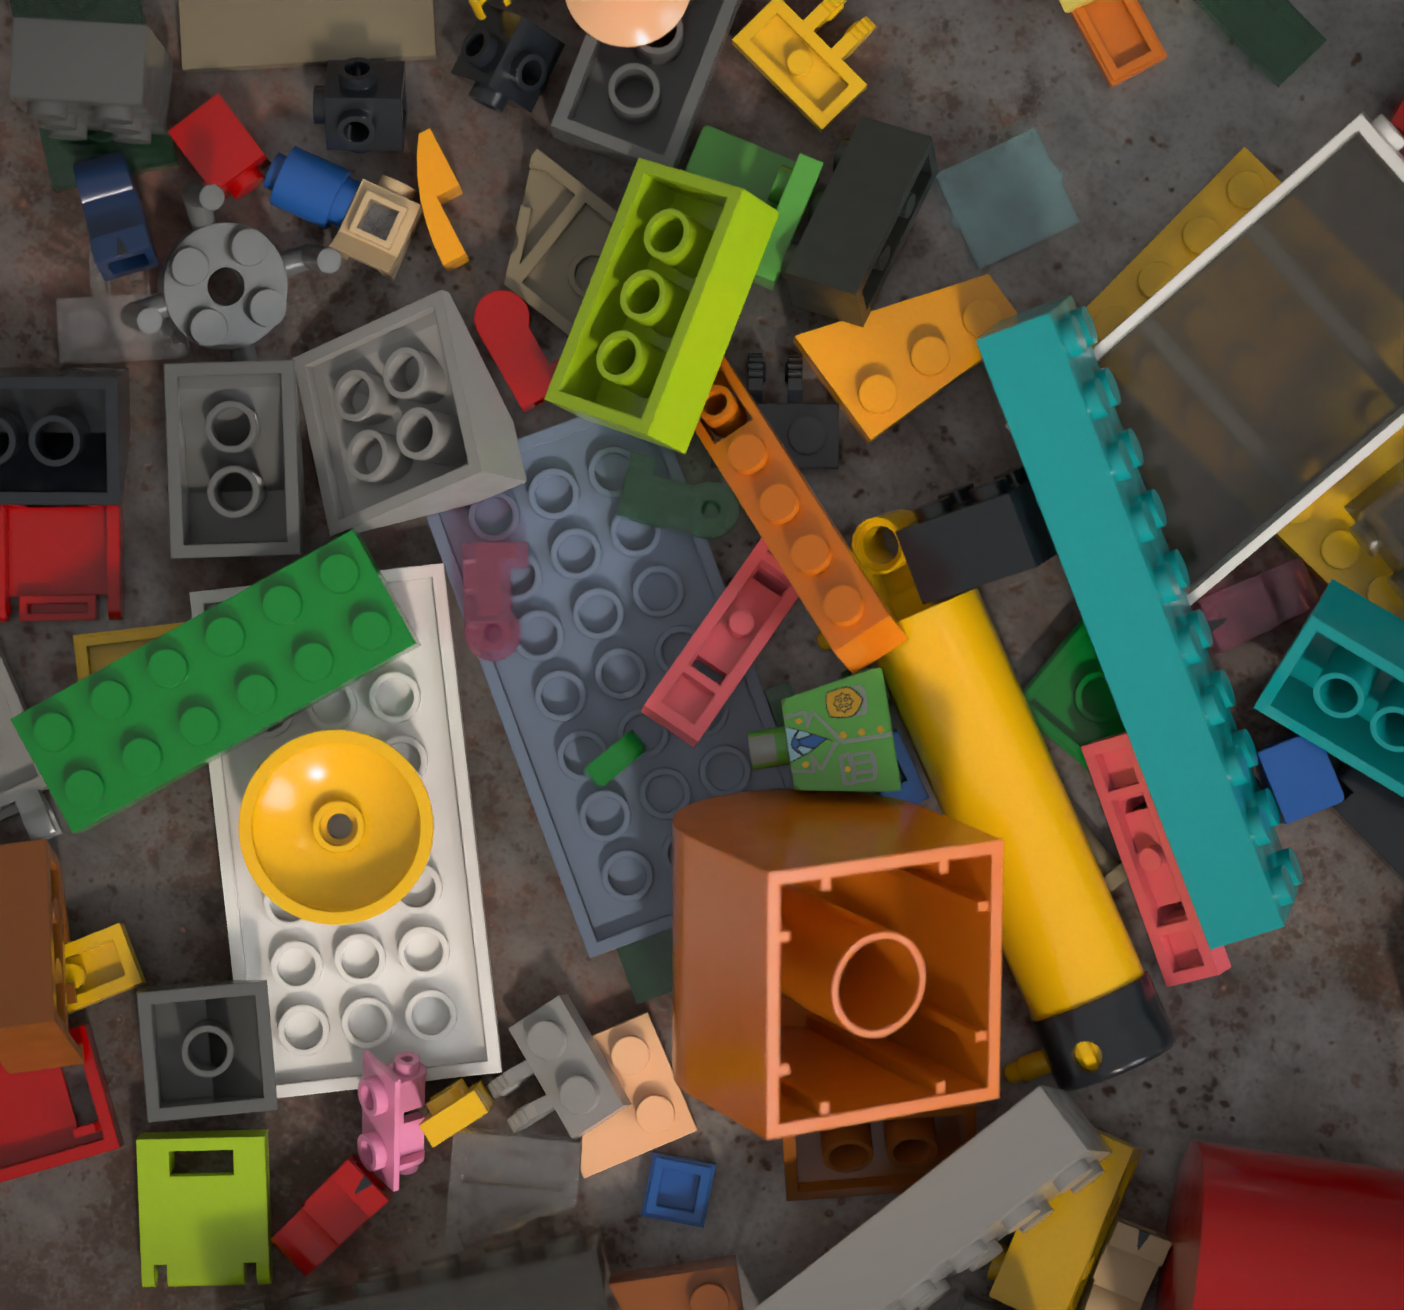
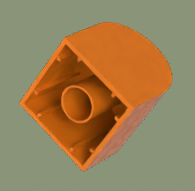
[672,789,1003,1140]

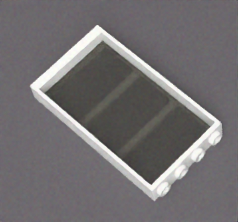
[1005,111,1404,606]

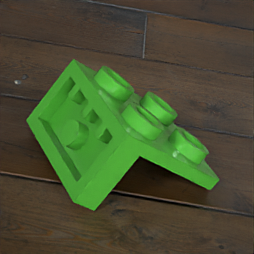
[685,125,824,291]

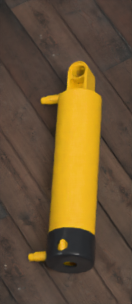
[816,509,1177,1091]

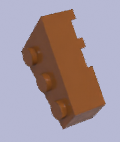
[0,838,85,1074]

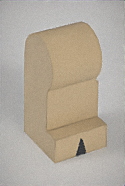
[1077,1216,1172,1310]

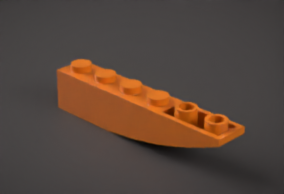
[695,355,908,675]

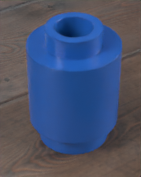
[264,146,361,229]

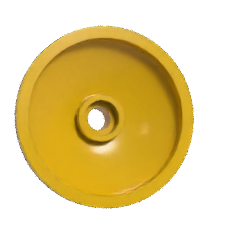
[238,730,434,925]

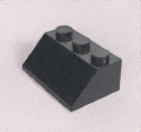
[0,367,130,505]

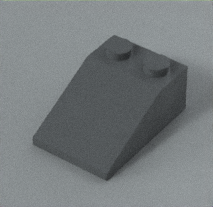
[164,360,308,558]

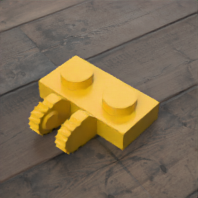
[732,0,876,133]

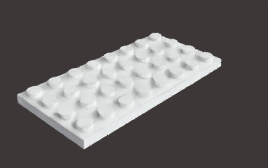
[189,563,503,1098]

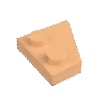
[580,1011,697,1178]

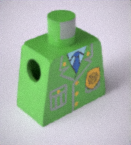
[748,667,902,792]

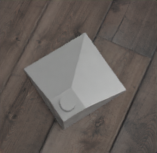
[293,290,527,538]

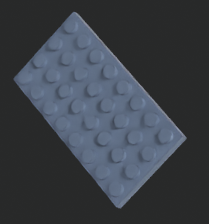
[426,417,795,958]

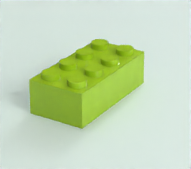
[544,158,780,454]

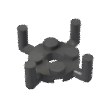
[120,181,342,362]

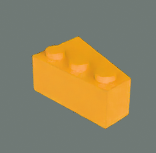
[793,274,1018,445]

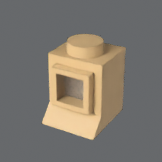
[329,175,424,281]

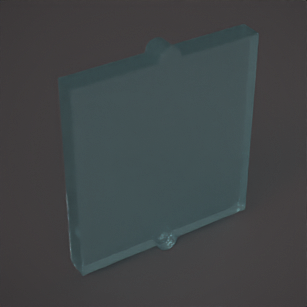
[935,128,1080,270]

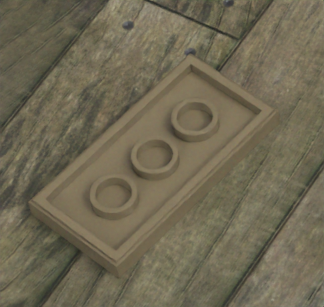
[178,0,438,73]

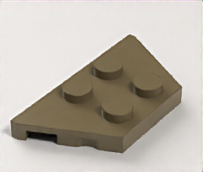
[504,148,617,337]

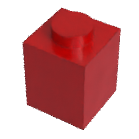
[167,93,271,200]

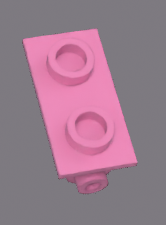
[357,1051,426,1192]

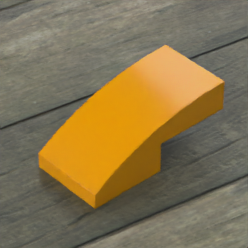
[417,128,470,273]

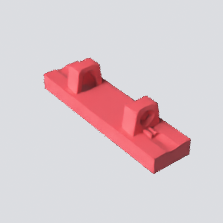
[641,538,799,748]
[1081,731,1231,987]

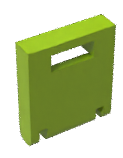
[136,1129,273,1287]

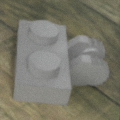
[487,994,632,1139]

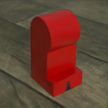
[474,290,560,413]
[270,1153,394,1277]

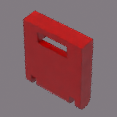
[0,496,125,622]
[0,1023,125,1183]

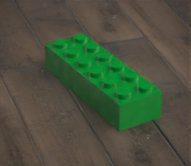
[10,530,421,833]

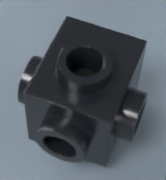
[451,4,565,113]
[313,57,408,153]

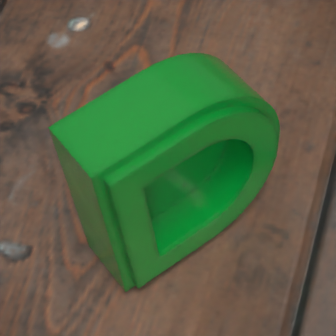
[582,729,646,789]

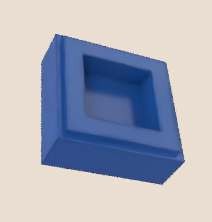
[641,1150,716,1228]

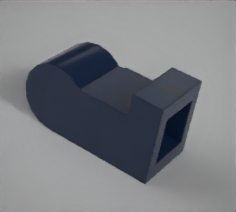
[73,149,160,282]

